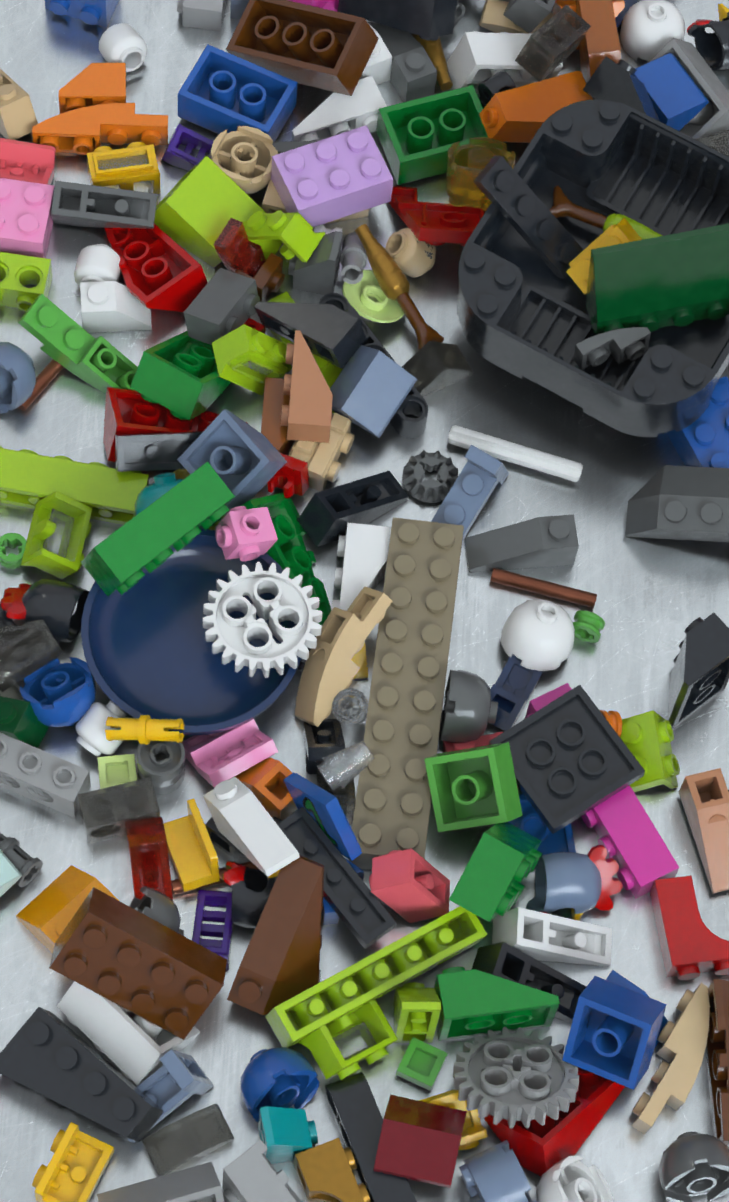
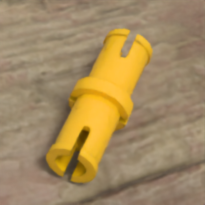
[105,715,184,745]

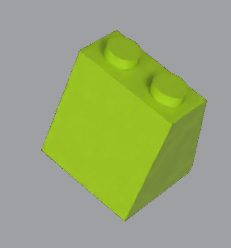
[154,156,266,268]

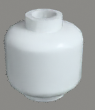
[99,23,147,73]
[74,244,121,287]
[75,701,127,757]

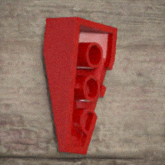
[104,223,208,312]
[103,387,248,463]
[484,1067,625,1177]

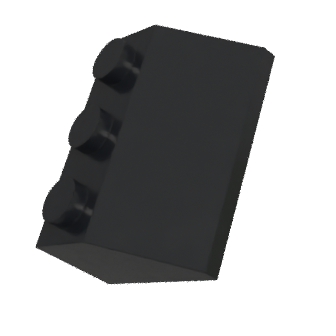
[667,613,729,729]

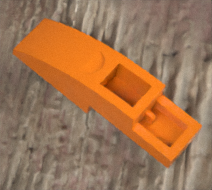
[32,103,168,155]

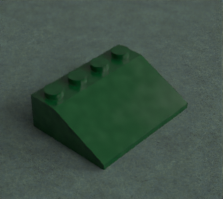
[586,223,729,336]

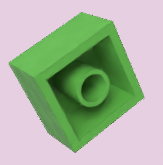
[424,742,523,832]

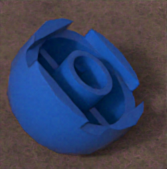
[20,657,96,727]
[240,1047,320,1122]

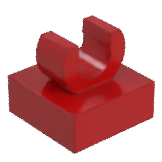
[267,453,309,498]

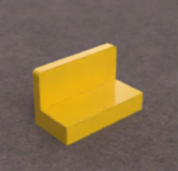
[160,799,220,892]

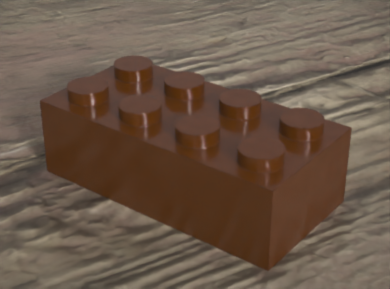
[226,0,379,96]
[49,887,227,1040]

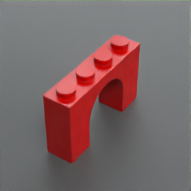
[649,875,729,980]

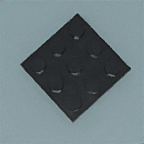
[489,685,645,834]

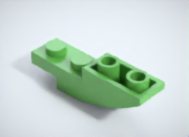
[18,294,138,394]

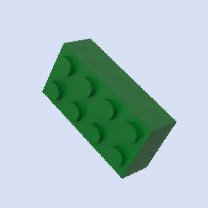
[81,461,235,596]

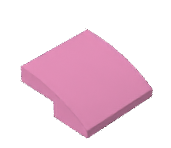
[182,719,278,788]

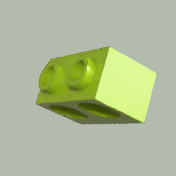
[0,252,52,312]

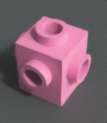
[215,506,278,562]

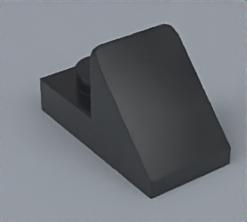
[303,718,346,774]

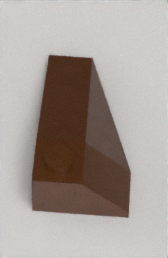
[227,855,324,1015]
[706,979,729,1146]

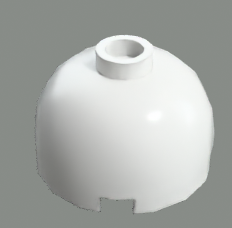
[619,0,685,63]
[501,599,575,671]
[536,1156,613,1202]

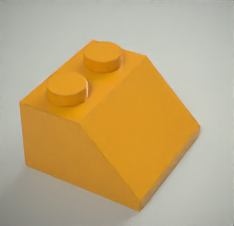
[16,865,119,954]

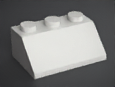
[57,981,200,1086]

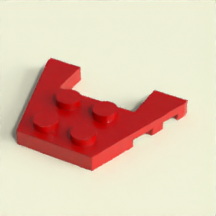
[388,186,492,247]

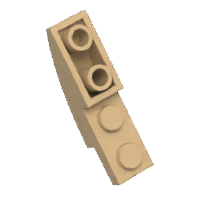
[295,586,392,727]
[632,983,710,1134]

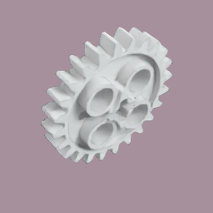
[203,562,322,678]

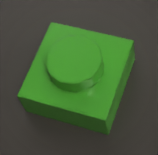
[396,1037,448,1091]

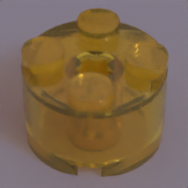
[446,137,516,211]

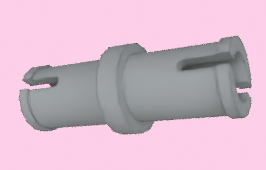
[340,232,367,284]

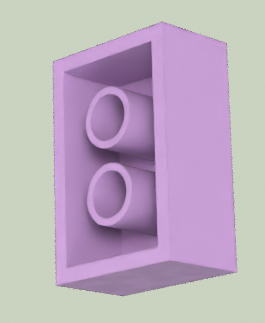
[271,125,393,227]

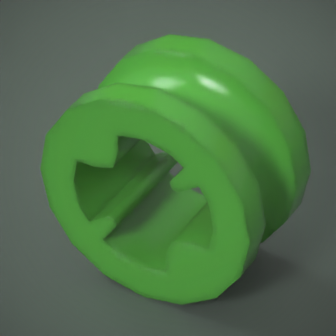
[0,533,27,569]
[573,610,605,643]

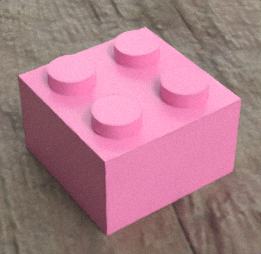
[0,178,55,258]

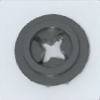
[402,450,458,503]

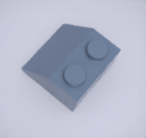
[177,409,287,509]

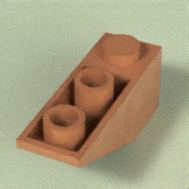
[281,330,333,443]
[679,768,729,894]

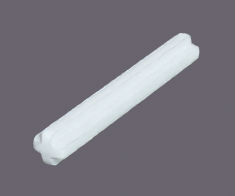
[448,425,583,482]

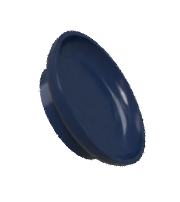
[81,529,301,735]

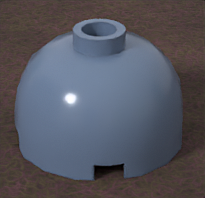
[0,342,36,414]

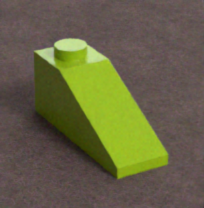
[393,982,441,1043]

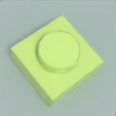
[97,754,138,797]

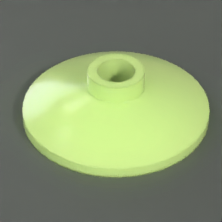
[342,270,404,323]

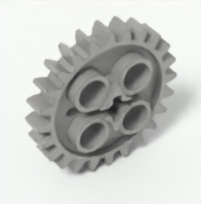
[453,1027,579,1128]

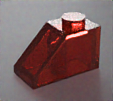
[125,817,173,901]

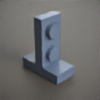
[431,445,509,541]
[127,1049,214,1143]

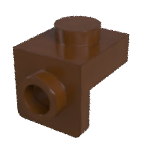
[235,253,285,302]

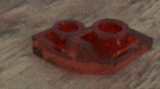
[213,218,266,278]

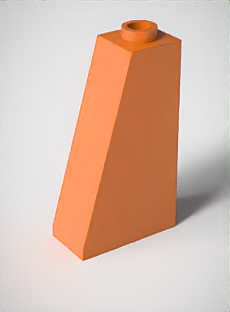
[479,71,593,143]

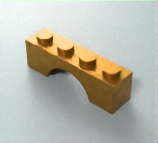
[294,1138,371,1202]

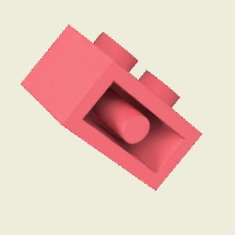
[369,848,450,923]

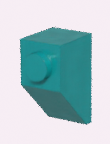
[258,1106,318,1164]

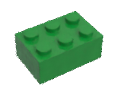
[376,85,495,185]
[449,822,543,922]

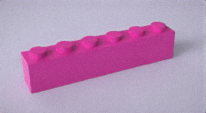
[525,683,679,899]

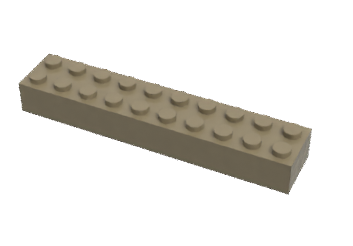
[349,517,464,870]

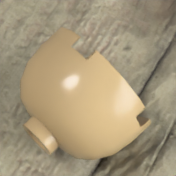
[210,126,278,195]

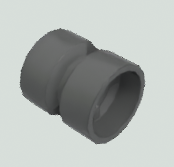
[137,741,185,795]

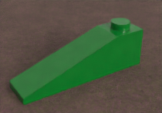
[219,493,331,625]

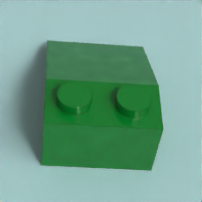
[130,331,231,420]
[434,966,560,1041]

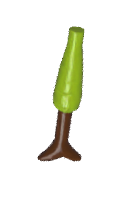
[549,185,662,240]

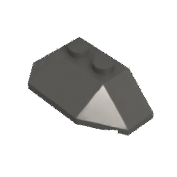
[625,465,729,542]

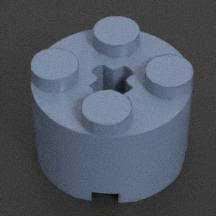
[459,1140,537,1202]

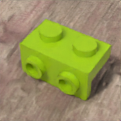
[620,710,680,792]

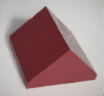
[373,1094,467,1188]

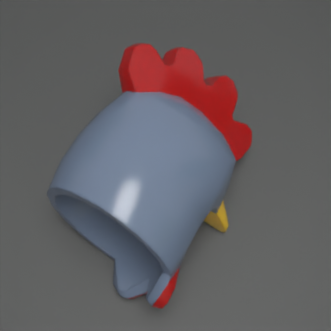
[526,844,623,921]

